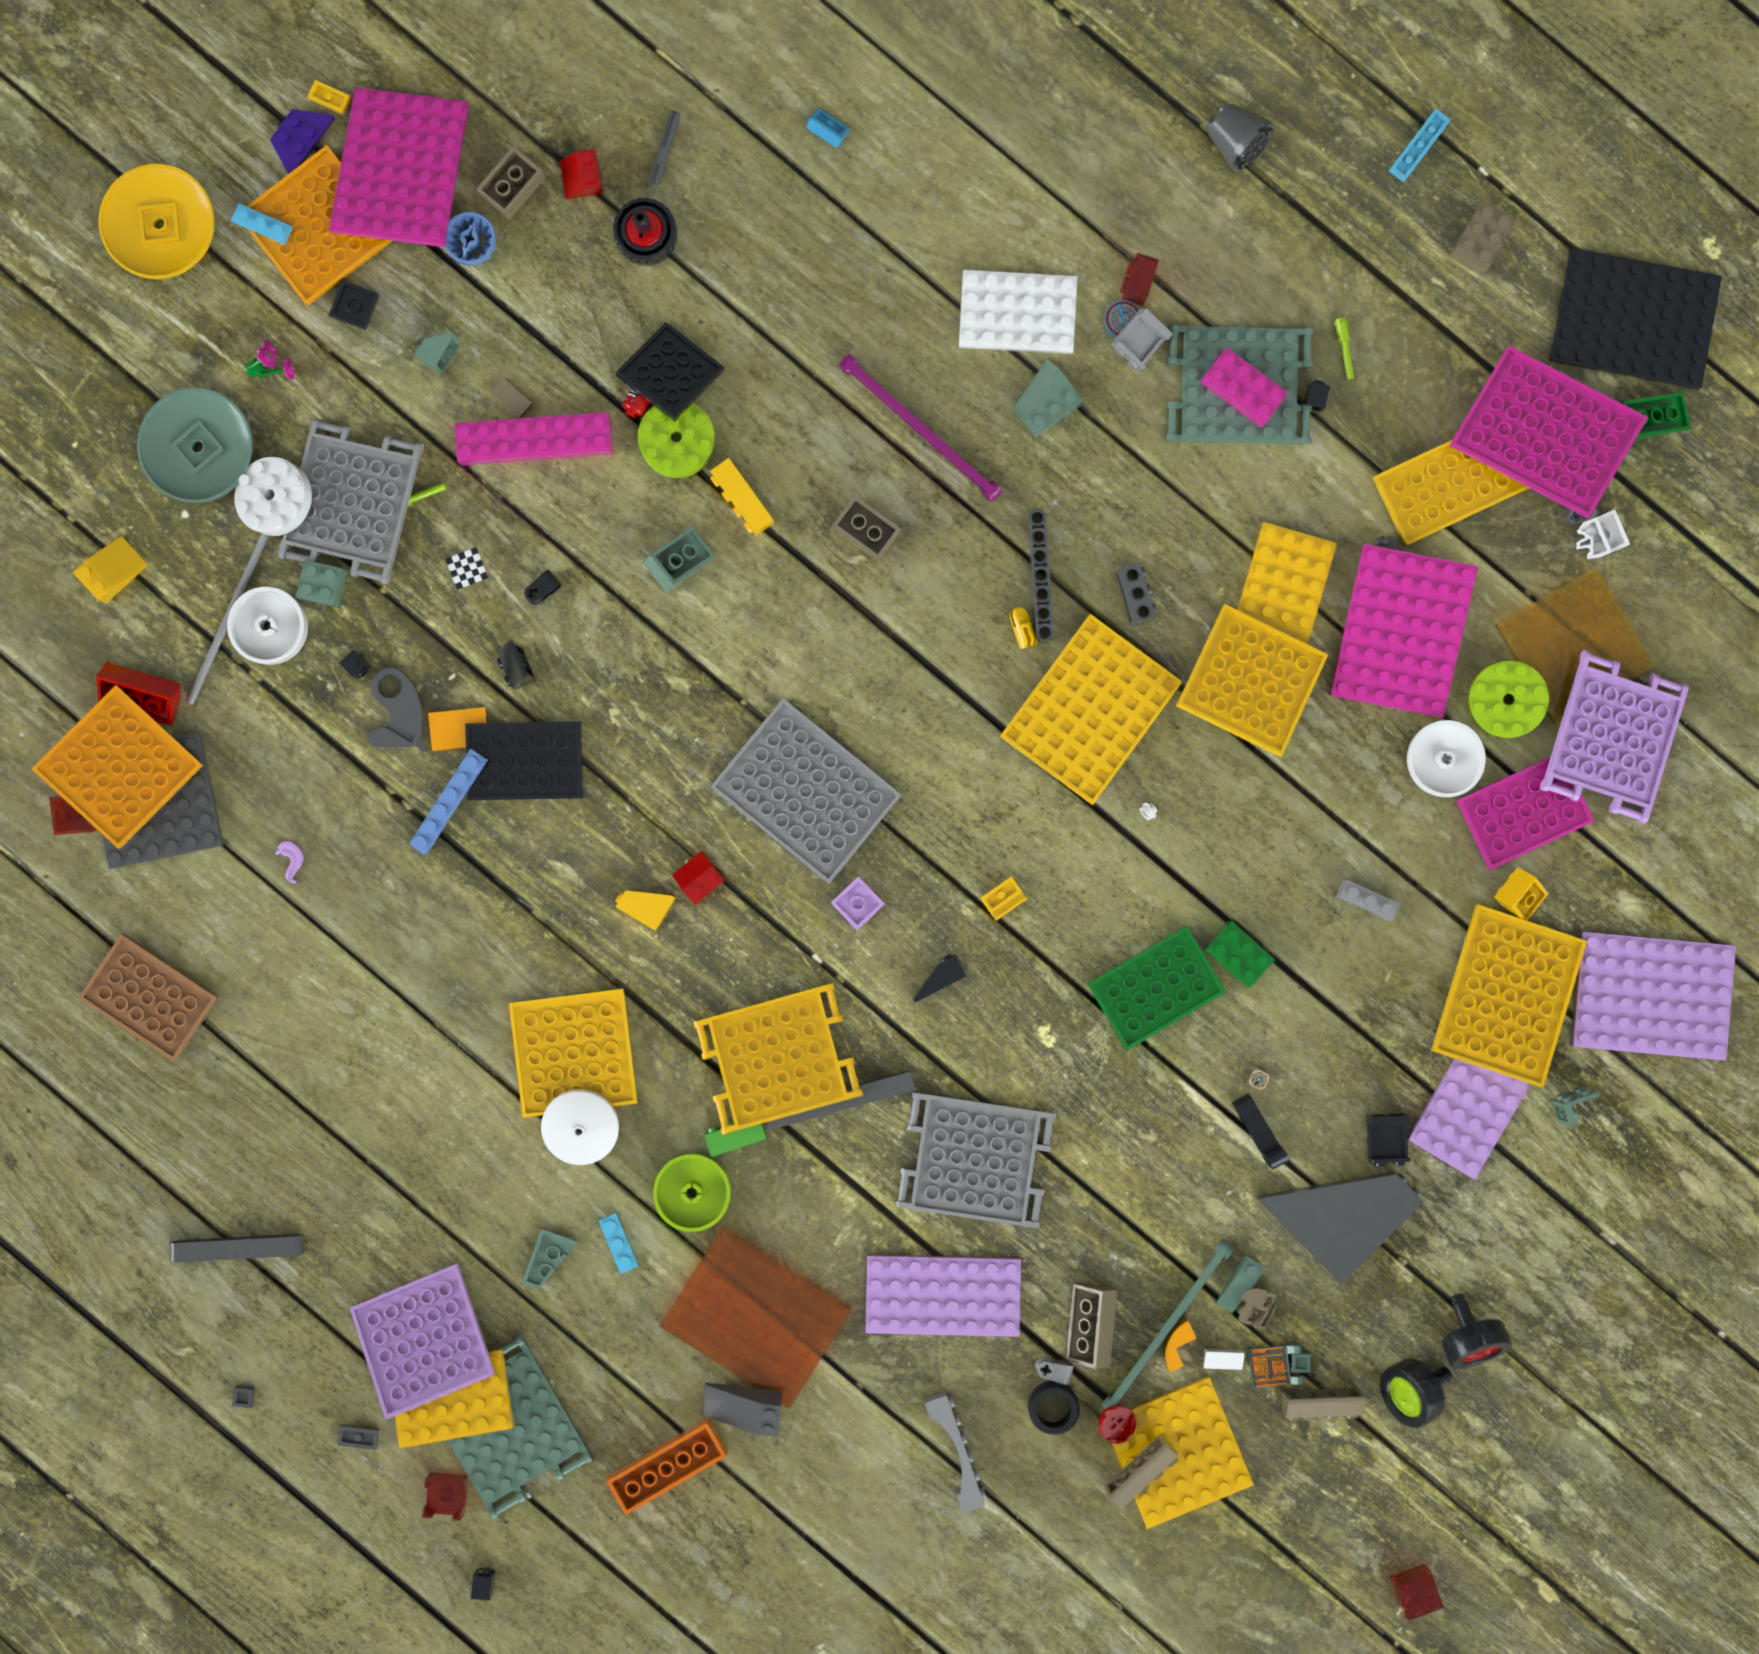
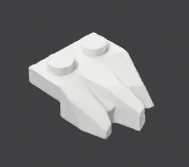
[1577,509,1630,559]

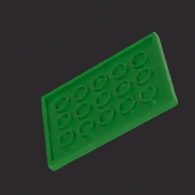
[1087,926,1226,1050]

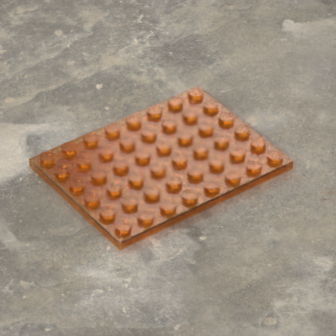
[660,1228,851,1409]

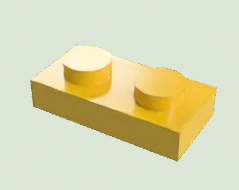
[307,80,351,115]

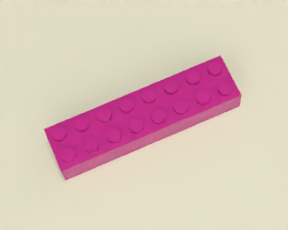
[455,412,614,466]

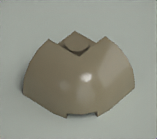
[1238,1288,1277,1330]

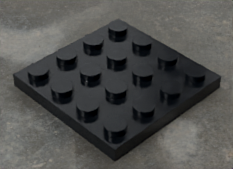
[616,322,725,422]

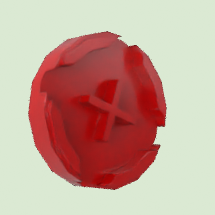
[1098,1404,1136,1444]

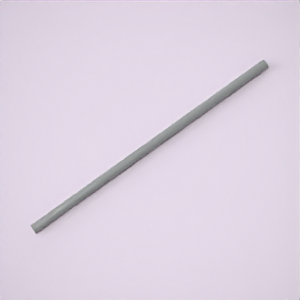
[186,533,269,705]

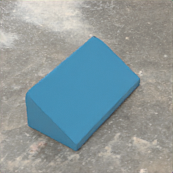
[806,108,850,148]

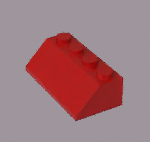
[96,662,181,726]

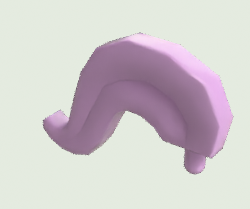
[275,841,304,883]

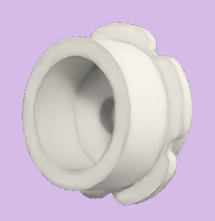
[1140,802,1157,820]

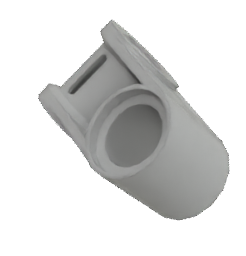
[1035,1357,1074,1385]

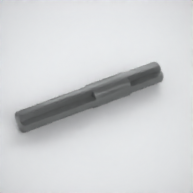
[649,110,680,185]

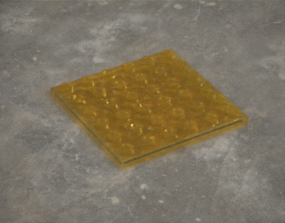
[1495,567,1655,724]

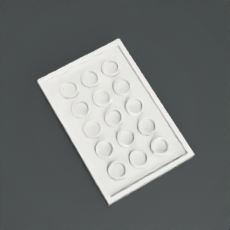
[959,270,1077,354]

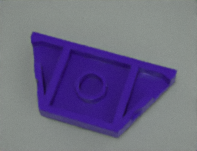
[270,109,335,174]

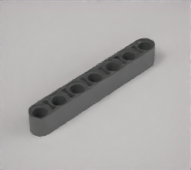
[1028,509,1054,643]
[169,1234,303,1263]

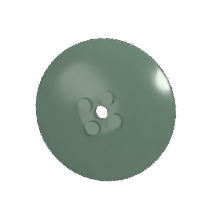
[137,388,253,503]

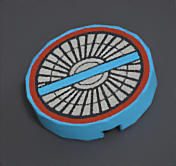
[1104,300,1139,338]

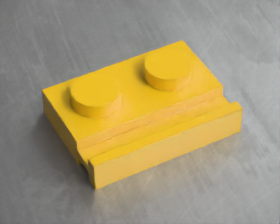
[980,876,1027,921]

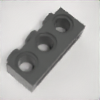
[1115,563,1157,626]

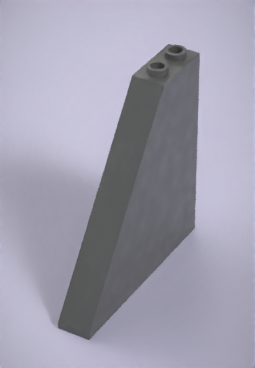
[1257,1172,1423,1284]

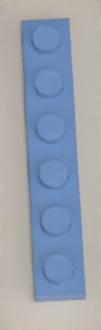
[409,749,488,855]

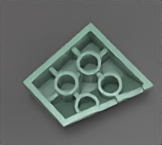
[1013,359,1083,439]

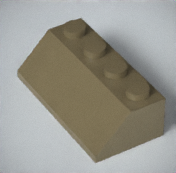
[1066,1283,1117,1369]
[1281,1387,1367,1421]
[1104,1434,1179,1509]

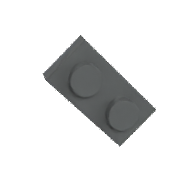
[338,1424,380,1450]

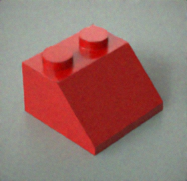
[560,149,604,199]
[672,851,726,905]

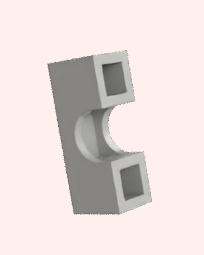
[1335,880,1400,921]

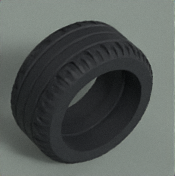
[1028,1381,1080,1435]

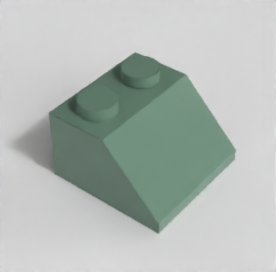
[414,332,461,376]

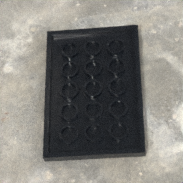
[465,721,583,800]

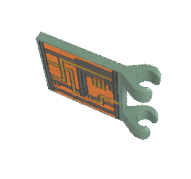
[1248,1343,1305,1388]

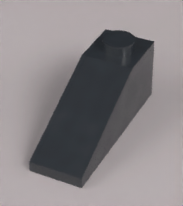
[913,954,966,1003]

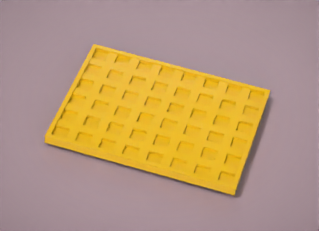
[1000,614,1182,805]

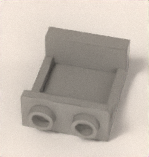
[1111,308,1173,370]

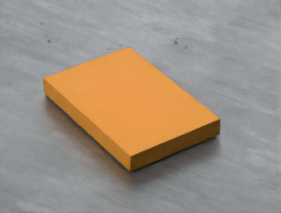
[428,707,488,751]

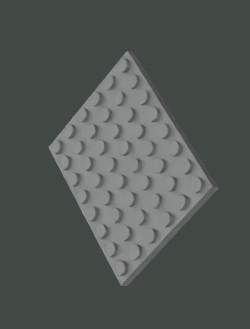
[711,698,901,884]

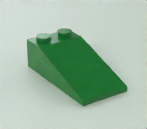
[1620,392,1691,441]

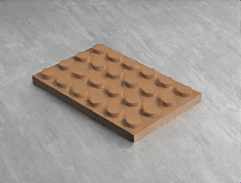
[78,934,219,1062]

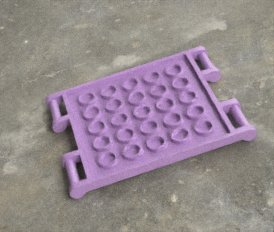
[1540,650,1689,824]

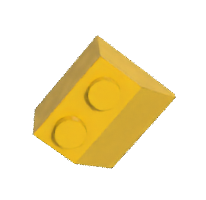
[1494,867,1549,921]

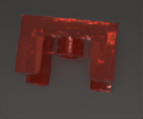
[422,1472,468,1521]

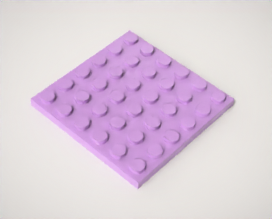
[350,1264,496,1419]

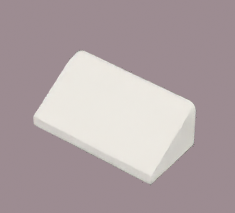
[1203,1348,1244,1370]

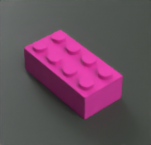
[1200,347,1288,428]

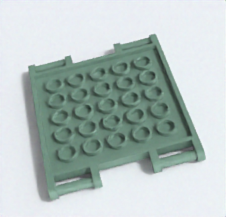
[1166,325,1313,445]
[448,1334,594,1520]

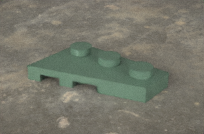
[522,1227,578,1290]

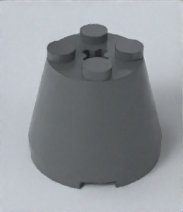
[1206,103,1275,173]

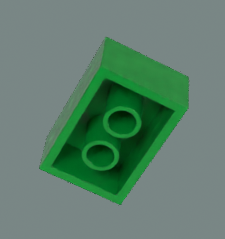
[1203,921,1275,989]

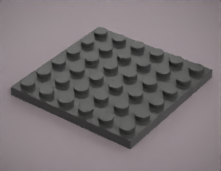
[102,733,224,869]

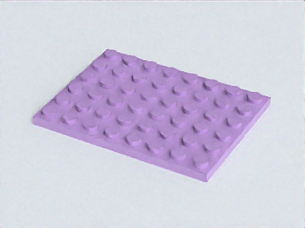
[1571,932,1736,1060]

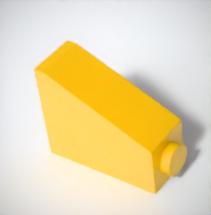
[615,890,677,931]

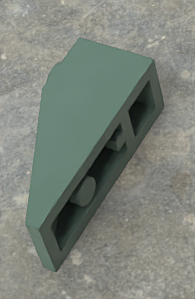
[1215,1253,1265,1313]

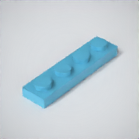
[1388,109,1451,183]

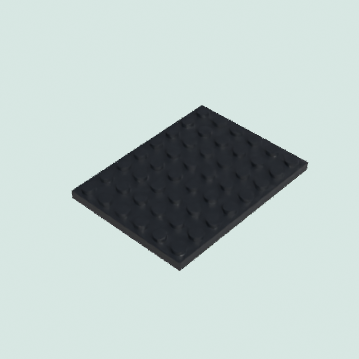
[1549,248,1722,390]

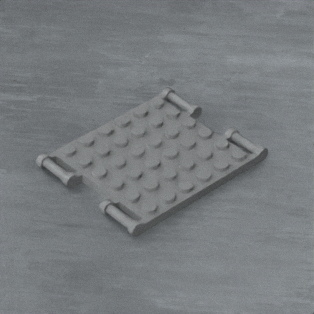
[278,418,424,585]
[895,1092,1056,1228]

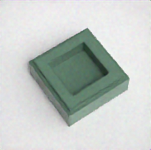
[1290,1352,1311,1373]

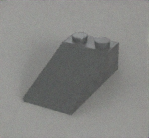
[703,1382,783,1437]

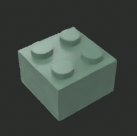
[296,560,348,608]

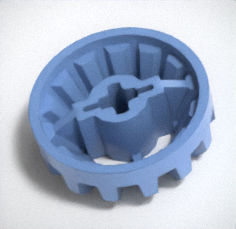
[445,212,497,267]

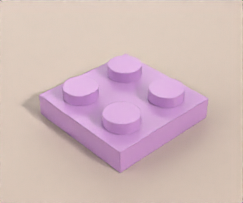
[831,876,885,930]

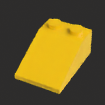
[72,536,149,603]

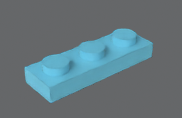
[231,203,293,245]
[598,1212,639,1274]

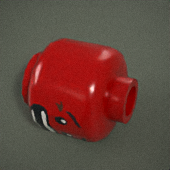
[622,390,651,419]

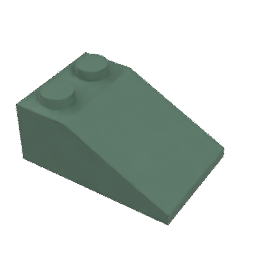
[643,526,716,593]

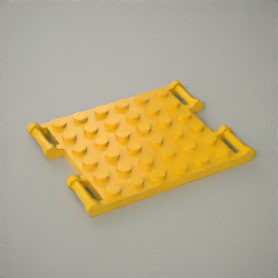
[693,984,864,1135]

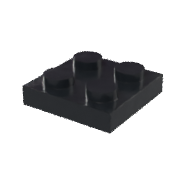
[329,280,379,330]

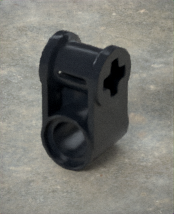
[524,570,562,605]

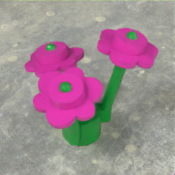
[245,339,296,380]

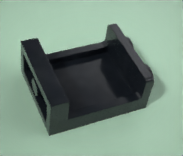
[1366,1113,1411,1167]

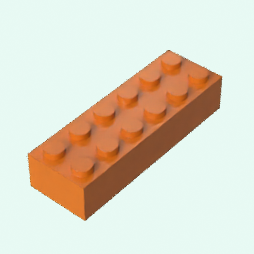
[606,1417,728,1516]

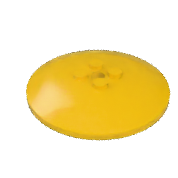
[98,164,215,279]

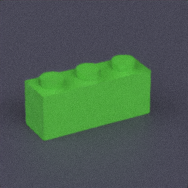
[704,1120,767,1157]

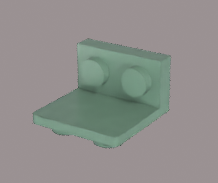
[1551,1086,1600,1127]

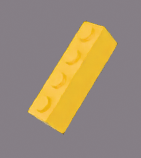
[710,458,774,536]

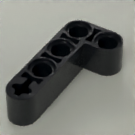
[1231,1093,1290,1170]

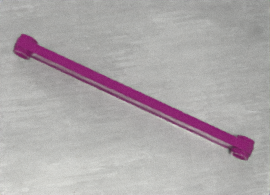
[838,354,1002,502]

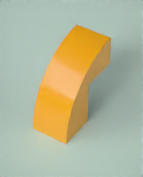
[1164,1317,1197,1372]

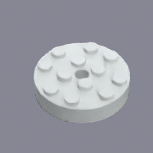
[234,457,312,536]
[227,587,308,665]

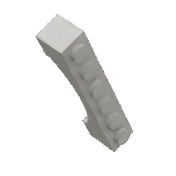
[924,1391,987,1513]

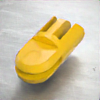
[1010,607,1038,649]

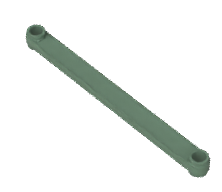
[1100,1239,1235,1410]

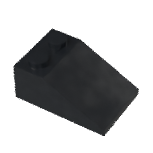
[497,640,536,690]

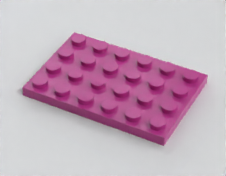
[1456,756,1595,870]

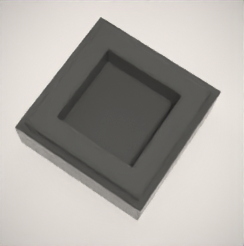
[232,1385,256,1408]

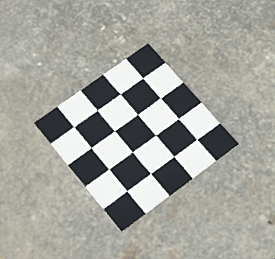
[445,547,488,590]

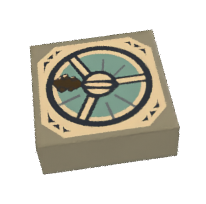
[1246,1067,1272,1093]

